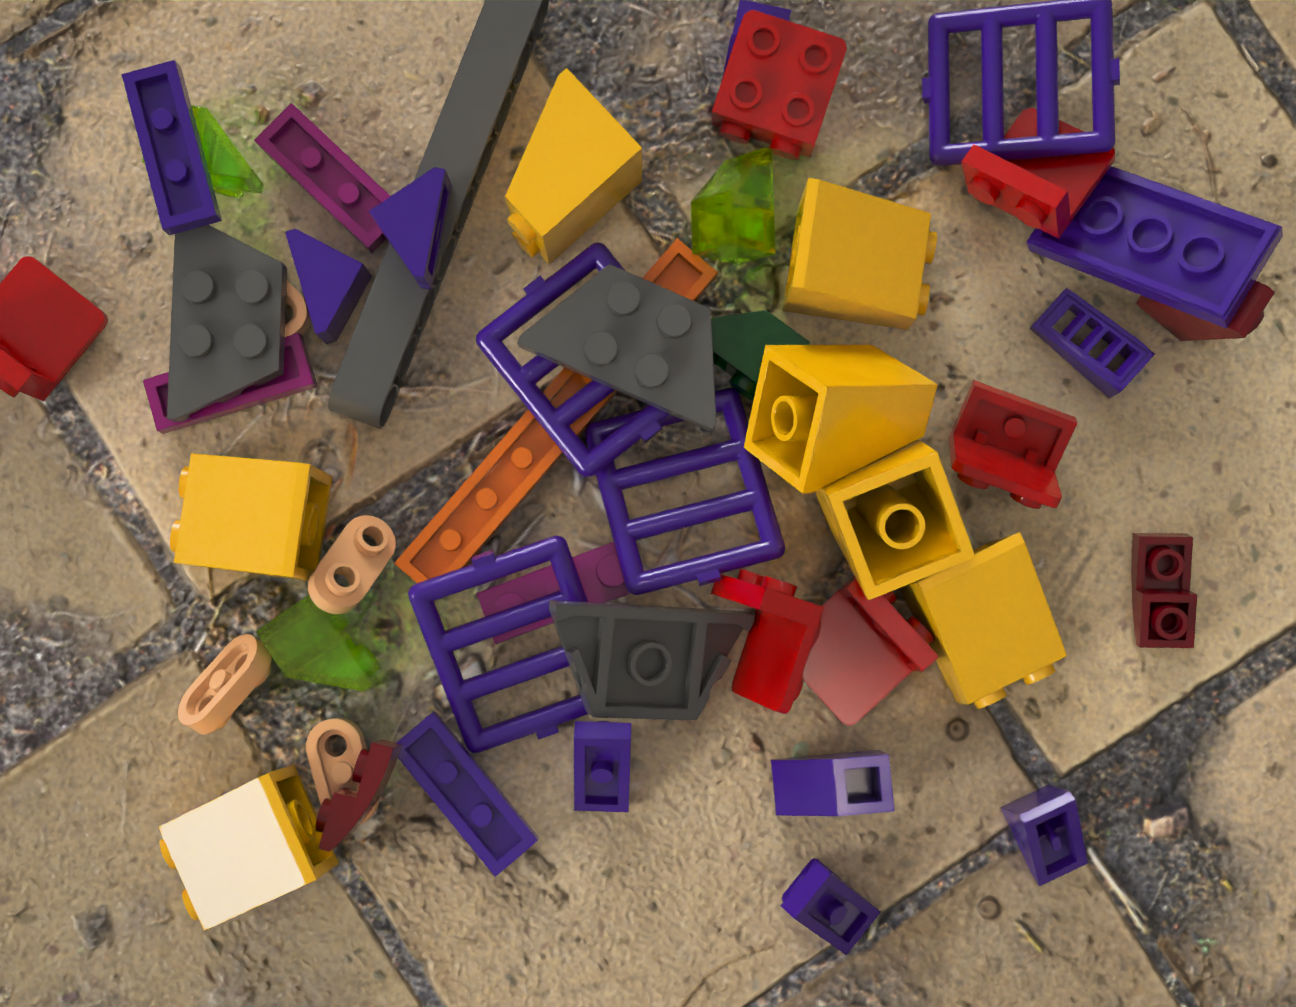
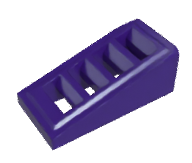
[1029,288,1155,398]

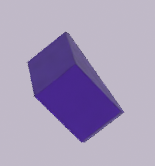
[369,167,452,290]
[285,229,372,345]
[1000,785,1088,886]

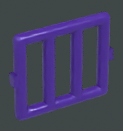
[922,0,1120,166]
[476,242,671,478]
[585,388,785,595]
[408,535,588,753]

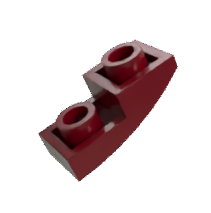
[1131,533,1197,648]
[315,739,402,852]

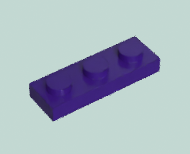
[121,60,222,235]
[396,712,539,877]

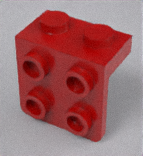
[712,10,847,160]
[961,108,1115,239]
[0,256,108,402]
[949,380,1077,509]
[710,569,824,714]
[802,576,939,726]

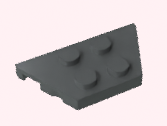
[167,225,287,422]
[517,264,716,432]
[549,600,755,720]

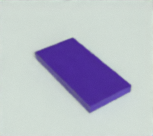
[1026,166,1283,329]

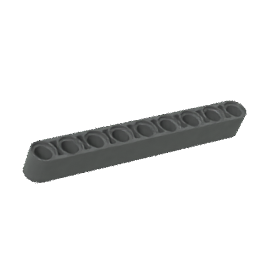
[328,0,549,429]

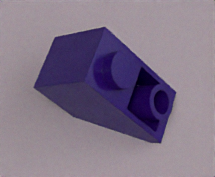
[770,750,895,817]

